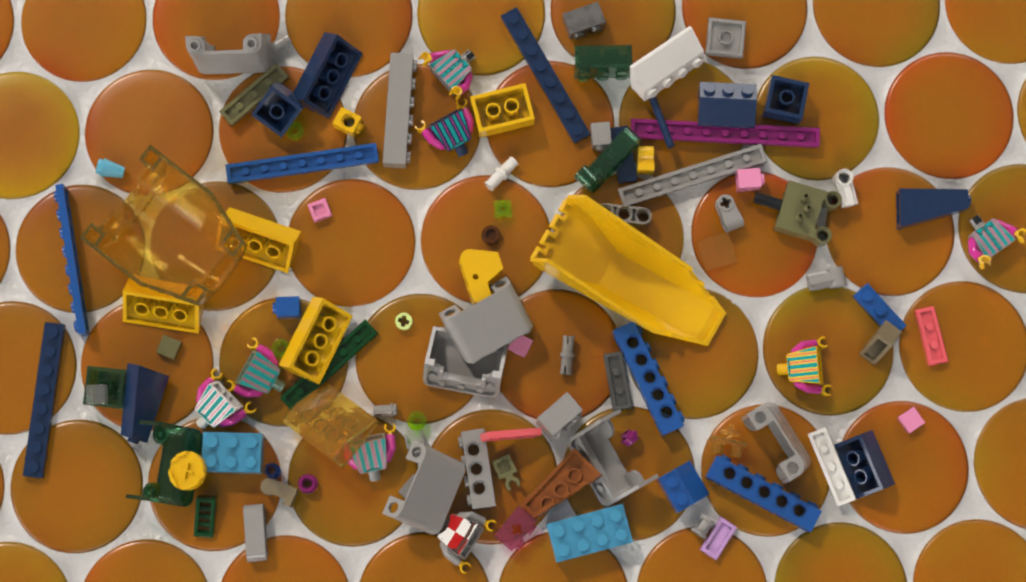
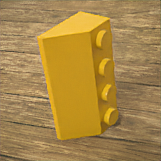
[216,207,301,273]
[123,278,205,334]
[279,297,353,384]

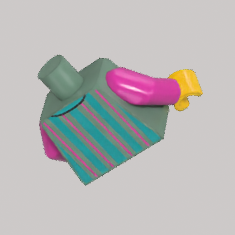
[226,338,286,397]

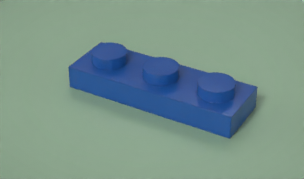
[852,283,907,331]

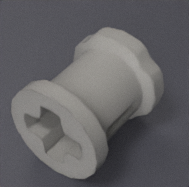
[691,514,716,539]

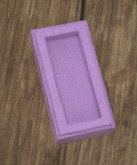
[699,517,737,560]

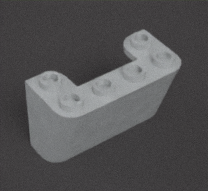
[438,276,533,363]
[741,402,811,484]
[382,440,465,535]

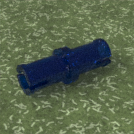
[264,463,282,479]

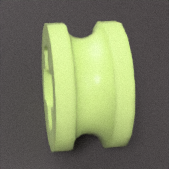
[395,313,413,330]

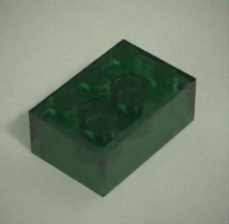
[573,45,632,81]

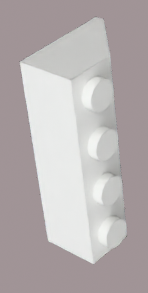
[630,26,704,102]

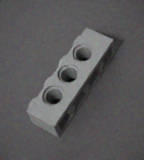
[458,428,496,510]

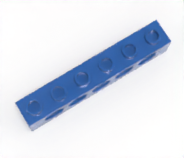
[612,322,685,437]
[705,454,822,533]

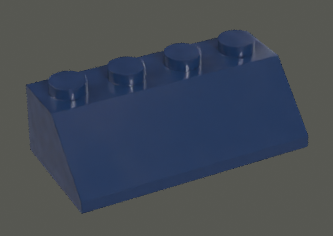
[293,32,363,119]

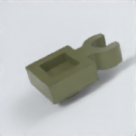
[491,454,520,491]

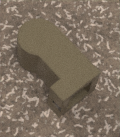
[260,478,299,508]

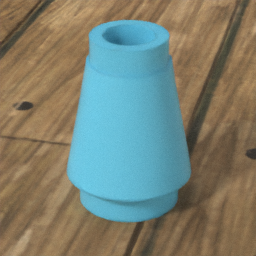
[96,158,125,178]

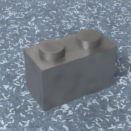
[562,2,606,40]

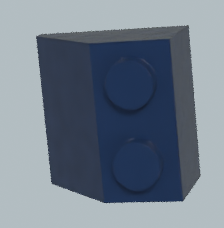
[251,81,303,138]

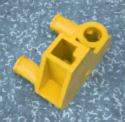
[459,249,503,305]

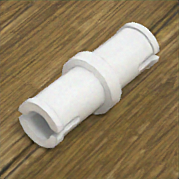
[484,156,519,191]

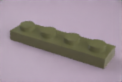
[219,63,290,127]

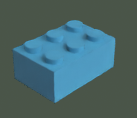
[202,432,265,474]

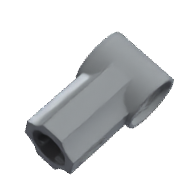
[806,266,847,291]

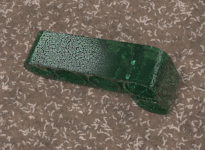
[574,127,642,194]

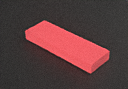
[914,306,948,366]
[480,428,542,442]

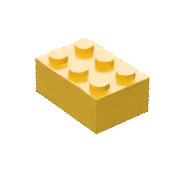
[470,83,535,138]

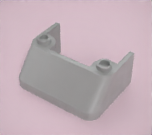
[568,409,659,506]

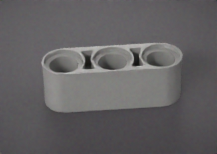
[601,203,652,228]
[243,504,268,562]

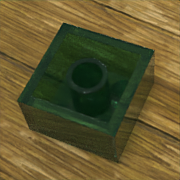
[83,366,127,409]

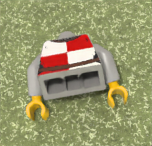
[437,511,497,574]

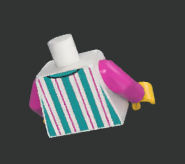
[195,368,257,429]

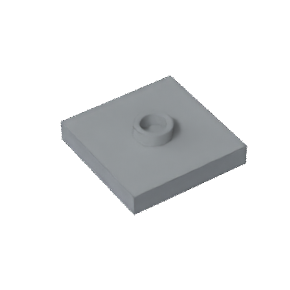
[705,17,746,59]

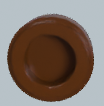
[482,225,501,245]

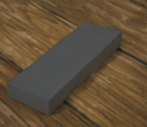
[603,351,632,412]

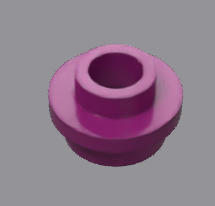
[620,429,639,447]
[298,474,318,494]

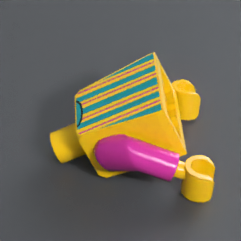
[777,336,832,396]

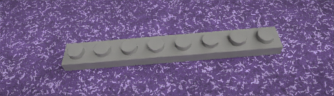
[617,144,767,206]

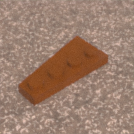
[521,448,603,519]

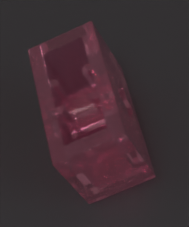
[494,506,537,551]

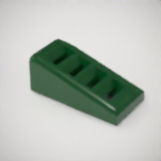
[193,495,217,538]

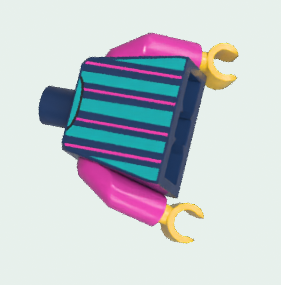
[415,99,474,157]

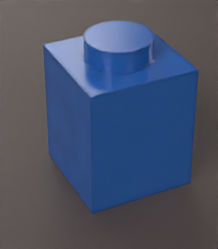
[272,296,301,319]

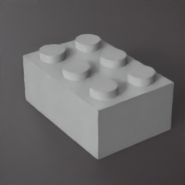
[536,392,583,440]

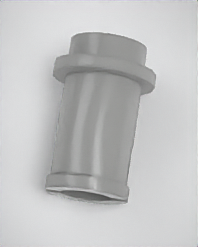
[271,34,292,55]
[373,402,398,418]

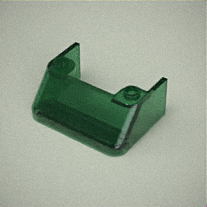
[126,420,203,507]

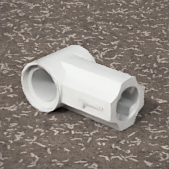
[832,169,858,208]

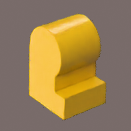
[636,146,654,175]

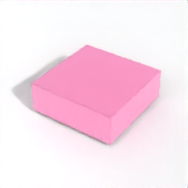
[307,198,332,223]
[507,335,533,358]
[897,407,925,434]

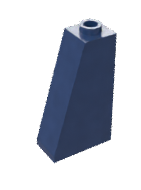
[896,188,971,230]
[121,363,169,444]

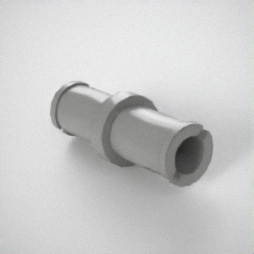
[560,335,575,375]

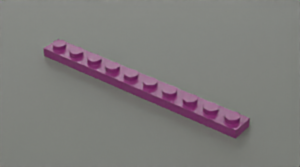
[630,118,820,148]

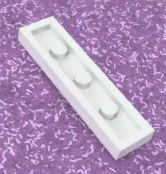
[808,427,857,507]

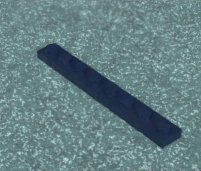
[501,7,591,144]
[23,322,66,478]

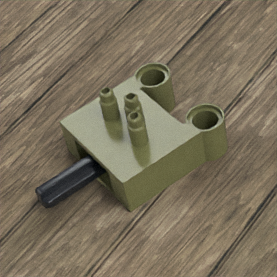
[753,180,842,247]

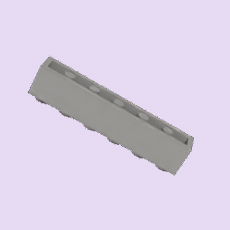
[383,53,417,169]

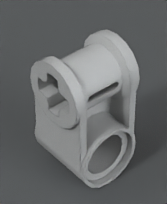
[715,194,744,233]

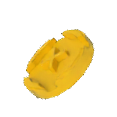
[168,451,207,491]

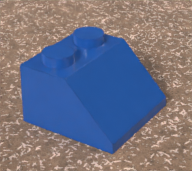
[657,461,709,514]

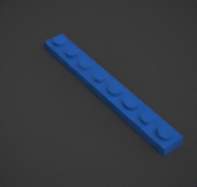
[225,143,379,185]
[53,184,90,337]

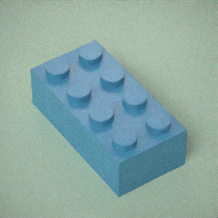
[546,504,633,563]

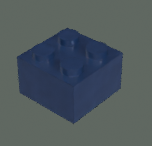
[762,75,809,125]

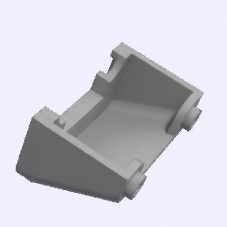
[185,33,272,74]
[423,326,508,398]

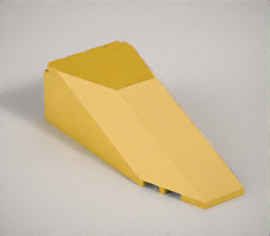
[530,195,726,346]

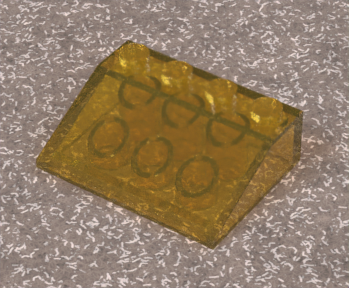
[282,382,379,468]

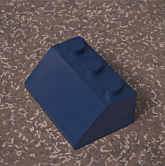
[697,82,757,129]
[834,430,895,499]

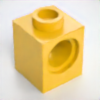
[333,107,364,138]

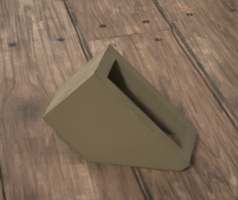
[859,320,902,365]

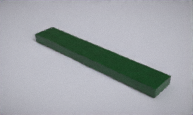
[280,320,378,412]

